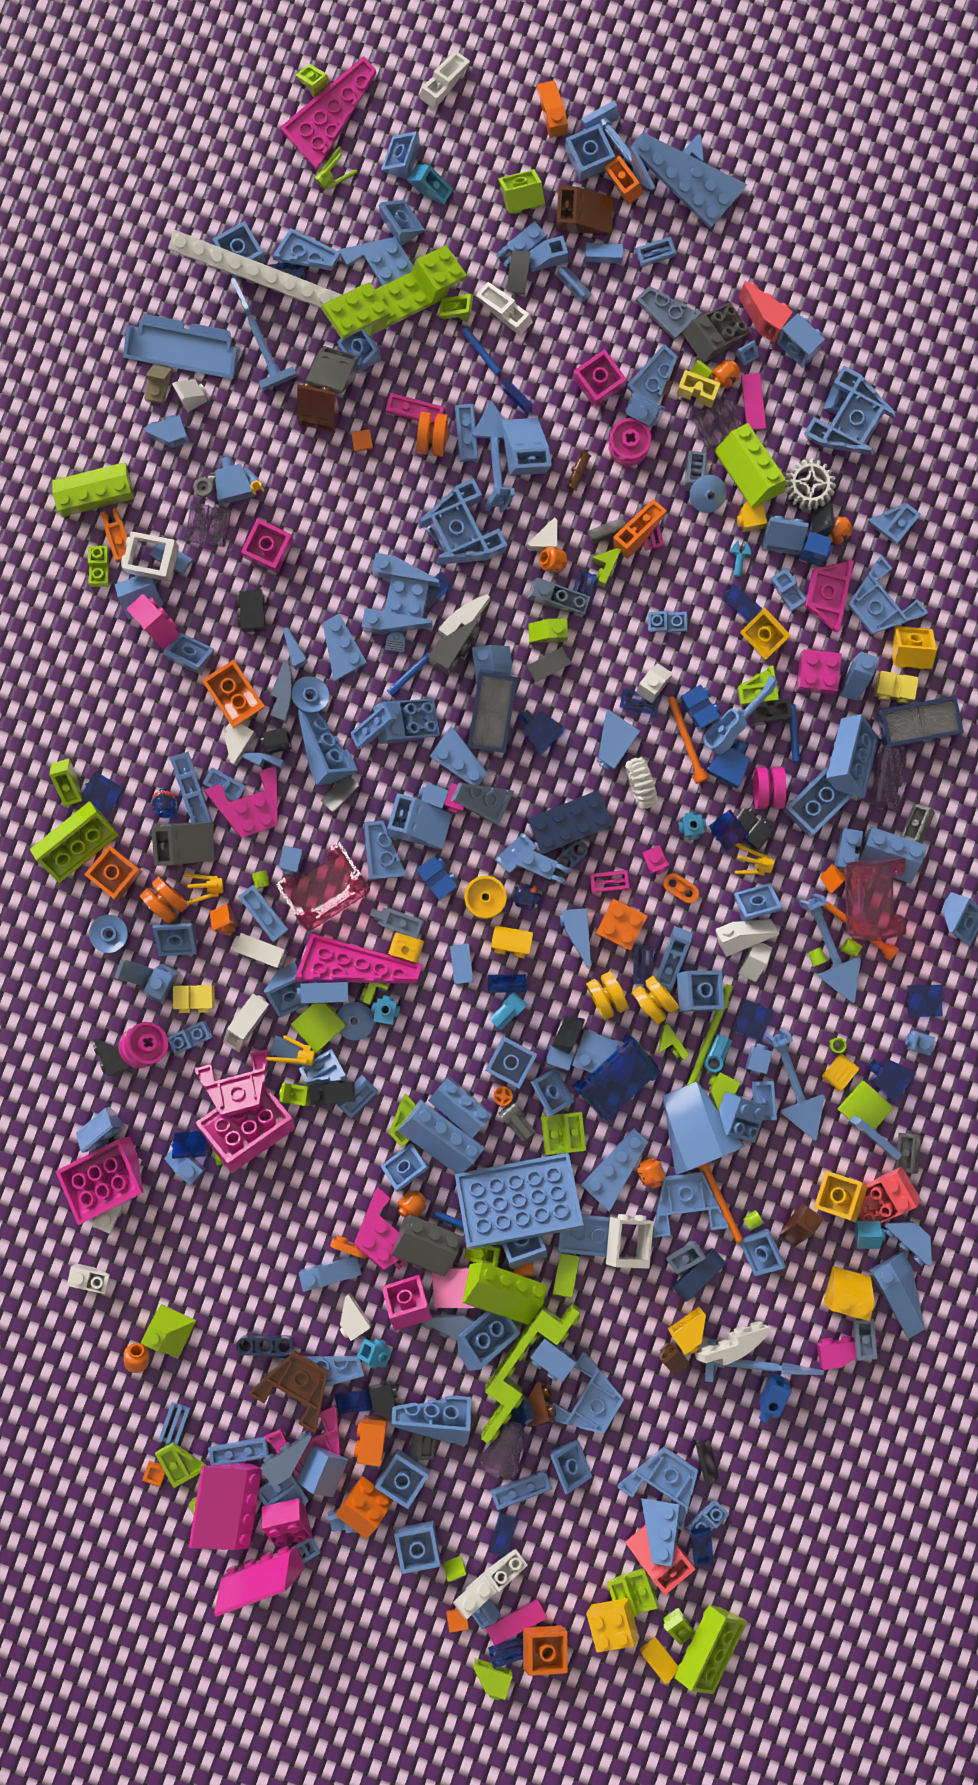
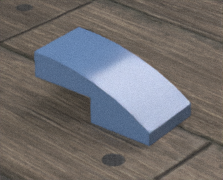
[770,568,807,613]
[242,753,285,769]
[202,767,246,801]

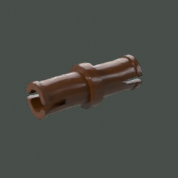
[566,451,591,491]

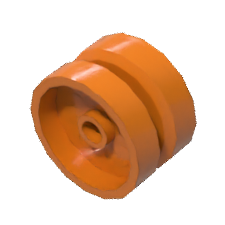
[416,411,448,457]
[140,876,189,924]

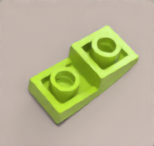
[88,546,109,587]
[553,1253,580,1298]

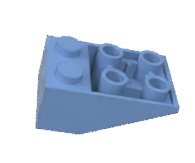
[501,418,552,476]
[373,698,440,744]
[387,793,452,850]
[76,1107,124,1153]

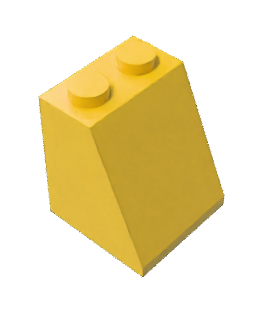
[823,1266,875,1321]

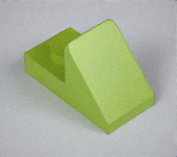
[296,64,328,98]
[439,294,473,322]
[592,548,621,588]
[658,1024,690,1060]
[464,1245,500,1267]
[663,1608,695,1645]

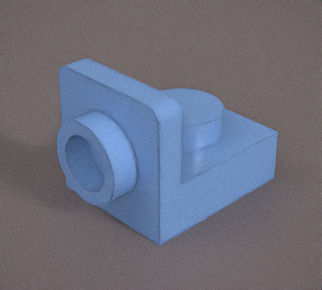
[905,1031,935,1056]

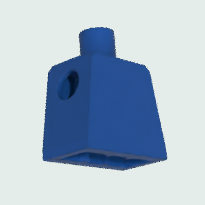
[706,740,749,789]
[759,1371,792,1423]

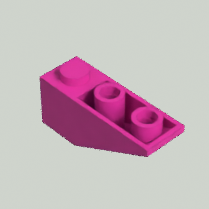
[816,1336,879,1370]

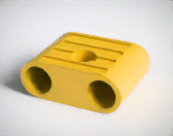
[388,932,424,963]
[822,1053,859,1092]

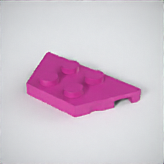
[805,560,854,632]

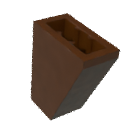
[779,1203,825,1246]

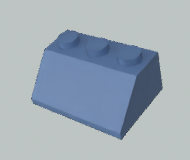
[857,827,927,884]
[571,1029,639,1086]
[428,1076,493,1138]
[458,1311,521,1371]

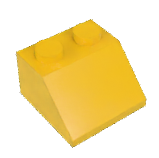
[892,626,937,669]
[668,1307,706,1355]

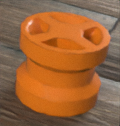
[493,1086,513,1106]

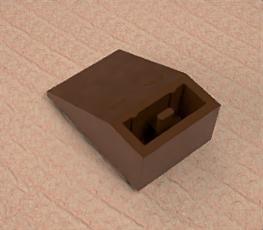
[556,186,614,235]
[297,383,340,433]

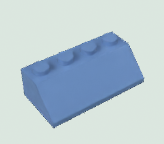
[826,714,879,798]
[398,1099,485,1174]

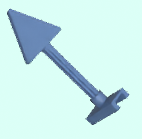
[581,101,655,190]
[231,277,297,391]
[472,401,515,512]
[798,893,861,1003]
[765,1028,825,1140]
[705,1339,824,1382]

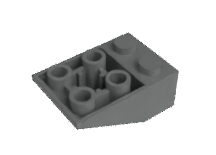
[682,302,752,363]
[305,346,360,394]
[428,619,480,676]
[151,822,215,866]

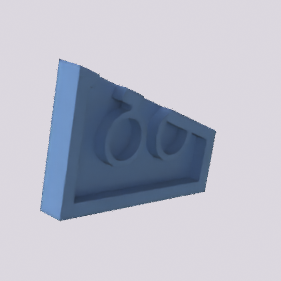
[641,1498,681,1567]

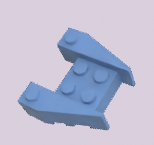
[804,366,896,455]
[418,478,507,565]
[361,553,440,635]

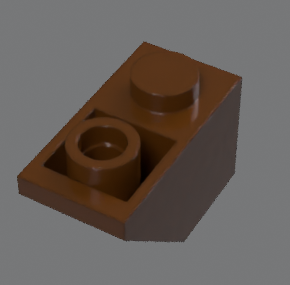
[658,1342,690,1376]
[523,1382,556,1427]

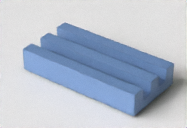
[635,236,677,268]
[158,1402,191,1445]

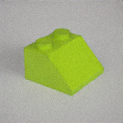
[498,169,545,214]

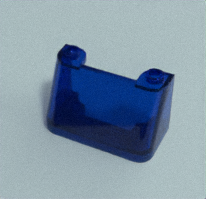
[571,1033,660,1121]

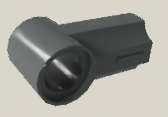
[498,1101,536,1142]

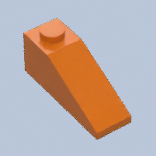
[537,80,568,138]
[613,499,667,559]

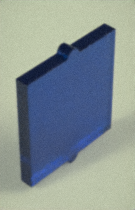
[81,771,124,815]
[709,809,749,852]
[906,985,944,1017]
[732,999,774,1042]
[171,1131,209,1159]

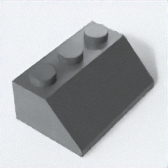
[391,1215,463,1277]

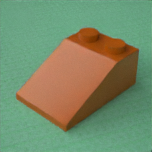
[202,659,265,728]

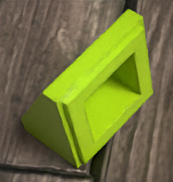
[690,360,712,379]
[444,1556,467,1582]

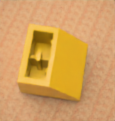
[491,925,533,959]

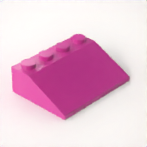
[195,1084,295,1174]
[55,1137,144,1225]
[189,1462,262,1550]
[214,1546,305,1617]

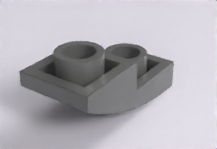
[506,250,531,295]
[527,646,571,682]

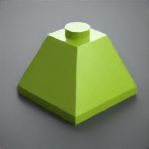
[141,1304,196,1357]

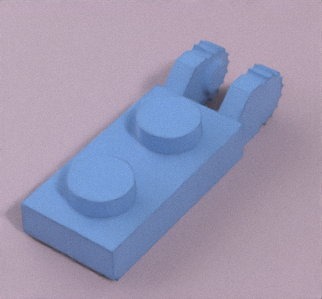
[496,221,547,268]
[515,846,571,885]

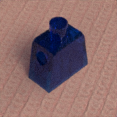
[520,709,566,757]
[866,1058,917,1103]

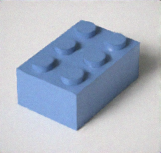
[783,768,853,837]

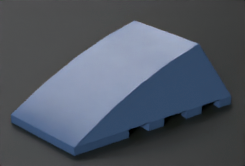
[662,1081,746,1175]

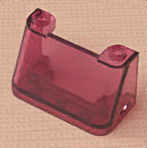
[276,842,370,930]
[845,857,906,941]

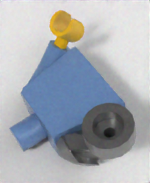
[193,457,264,505]

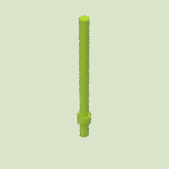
[687,984,734,1086]

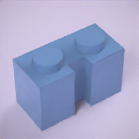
[834,828,863,871]

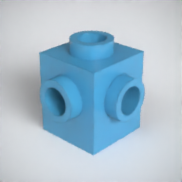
[678,812,707,840]
[372,996,400,1025]
[357,1338,392,1369]

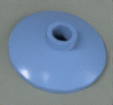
[690,475,727,513]
[291,676,329,713]
[89,915,128,953]
[337,1002,374,1040]

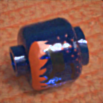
[152,789,177,818]
[512,883,541,910]

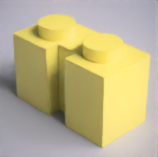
[676,370,720,408]
[873,671,919,705]
[173,985,215,1013]

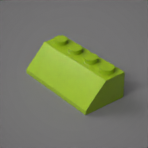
[715,423,786,508]
[52,462,135,517]
[30,801,119,883]
[462,1262,547,1325]
[674,1605,747,1694]

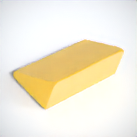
[640,1637,678,1685]

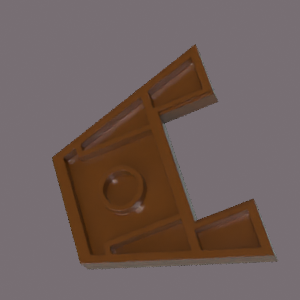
[247,1351,329,1433]

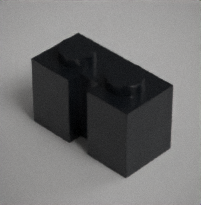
[236,590,266,632]
[750,698,793,726]

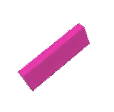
[741,373,766,431]
[385,393,445,425]
[486,1598,547,1646]

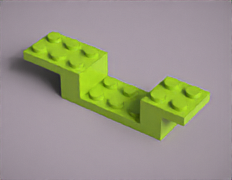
[321,245,467,340]
[481,1303,580,1444]

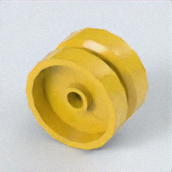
[464,875,507,920]
[586,971,629,1021]
[632,975,680,1025]

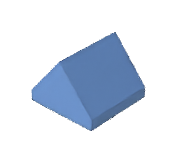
[735,340,759,366]

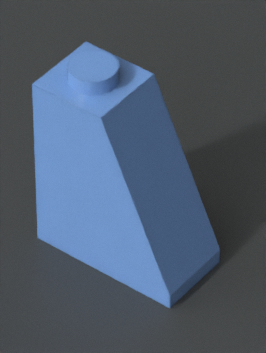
[840,652,879,702]
[597,710,640,771]
[297,982,348,1004]

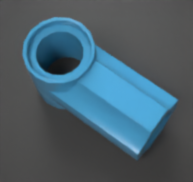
[489,992,528,1031]
[704,1034,732,1073]

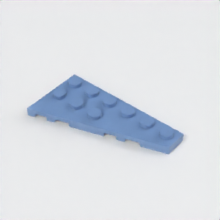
[629,132,748,229]

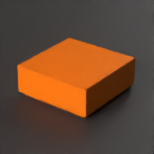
[351,429,373,452]
[142,1460,165,1487]
[446,1609,469,1633]

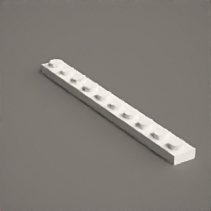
[168,230,342,308]

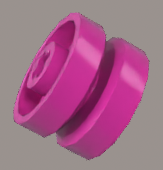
[608,418,651,467]
[753,767,786,809]
[119,1022,168,1069]

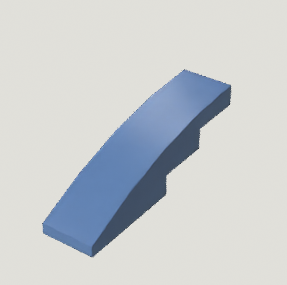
[170,751,214,826]

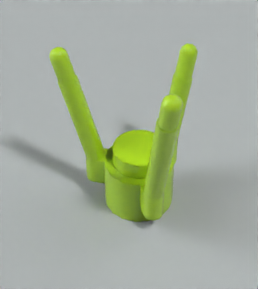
[314,146,357,190]

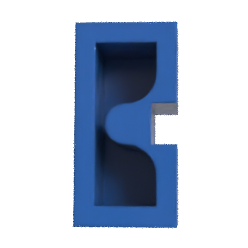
[798,532,833,566]
[679,684,721,731]
[416,856,458,901]

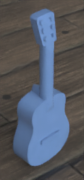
[704,675,778,755]

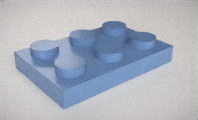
[558,1214,610,1257]

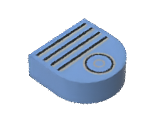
[385,632,406,653]

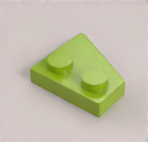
[738,665,779,707]
[389,1093,416,1147]
[155,1443,207,1488]

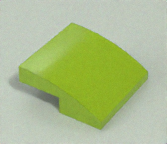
[291,1003,347,1053]
[837,1080,893,1130]
[541,1112,586,1155]
[607,1568,659,1617]

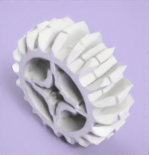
[785,458,836,511]
[625,757,658,809]

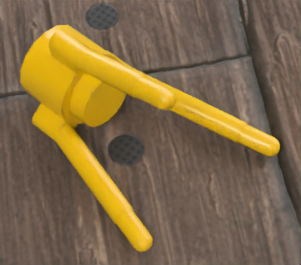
[731,841,774,876]
[184,873,223,905]
[267,1035,315,1066]

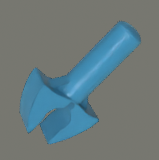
[730,540,751,577]

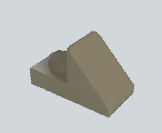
[144,364,173,405]

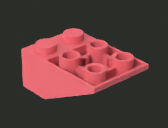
[739,281,793,344]
[858,1166,921,1224]
[625,1524,695,1595]

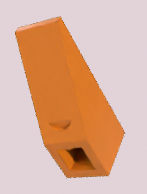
[210,904,239,935]

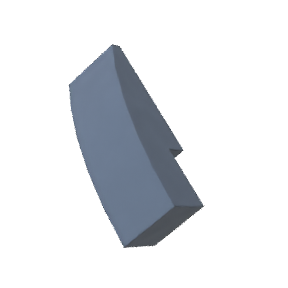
[270,660,293,724]

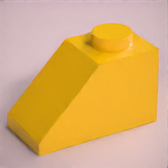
[737,501,767,532]

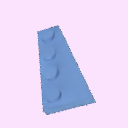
[581,1128,648,1212]
[279,1356,365,1397]

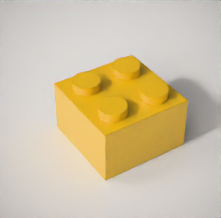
[814,1171,868,1223]
[586,1598,639,1653]

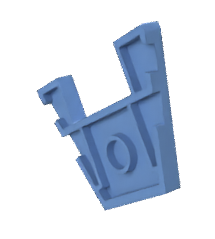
[338,237,413,286]
[848,555,928,635]
[653,1171,729,1238]
[552,1351,624,1434]
[617,1446,698,1531]

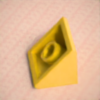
[740,608,791,660]

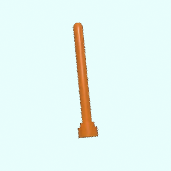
[668,696,710,784]
[822,900,899,961]
[696,1162,743,1243]

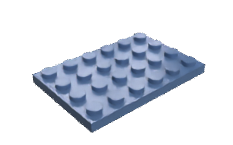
[455,1153,584,1250]

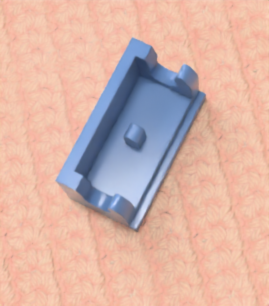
[495,833,537,875]
[752,1080,777,1120]

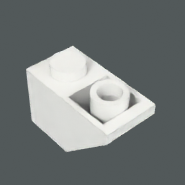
[67,1263,110,1294]

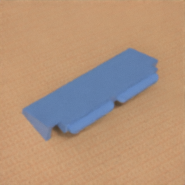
[123,314,241,379]

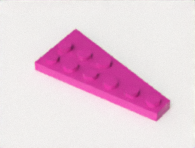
[280,56,376,171]
[295,934,422,984]

